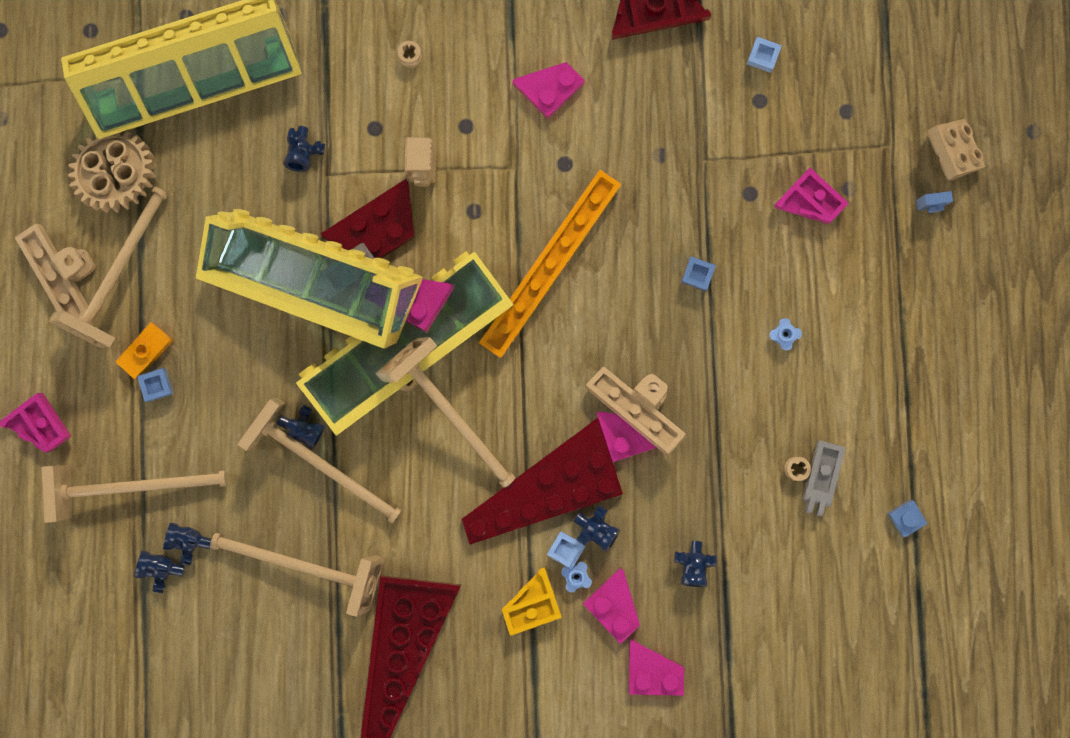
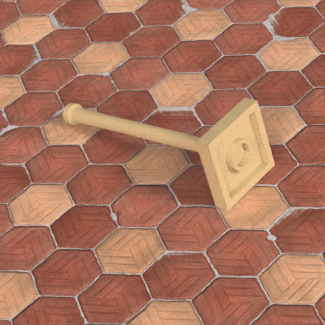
[48,187,168,348]
[375,337,515,487]
[237,398,401,523]
[41,465,227,523]
[210,533,385,617]

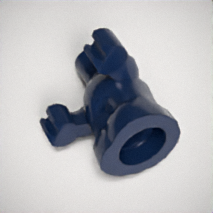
[283,126,325,172]
[276,405,325,450]
[574,506,620,552]
[163,522,212,566]
[674,541,717,588]
[134,550,185,593]

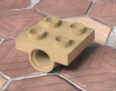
[927,119,986,182]

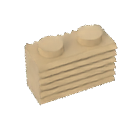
[405,137,437,187]

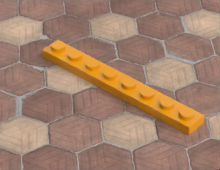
[479,169,621,359]

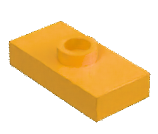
[116,322,174,380]

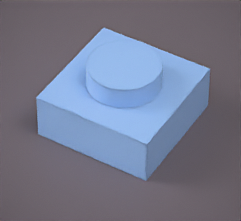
[747,37,782,73]
[547,531,585,570]

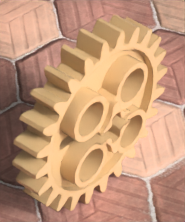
[68,130,157,213]

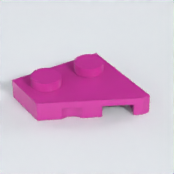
[512,62,585,119]
[774,168,849,224]
[0,393,72,453]
[596,412,657,462]
[583,567,640,644]
[628,639,684,696]

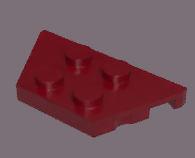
[611,0,711,40]
[320,179,415,258]

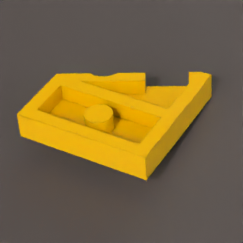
[502,567,562,636]

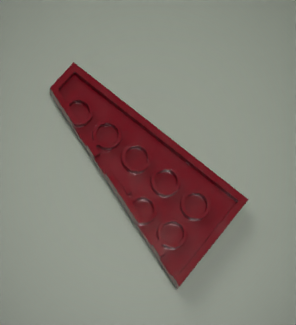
[462,418,623,545]
[361,575,462,738]

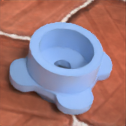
[769,318,802,350]
[561,562,592,592]

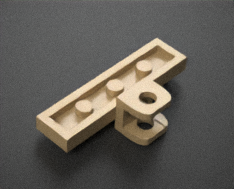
[15,223,95,318]
[586,366,686,456]

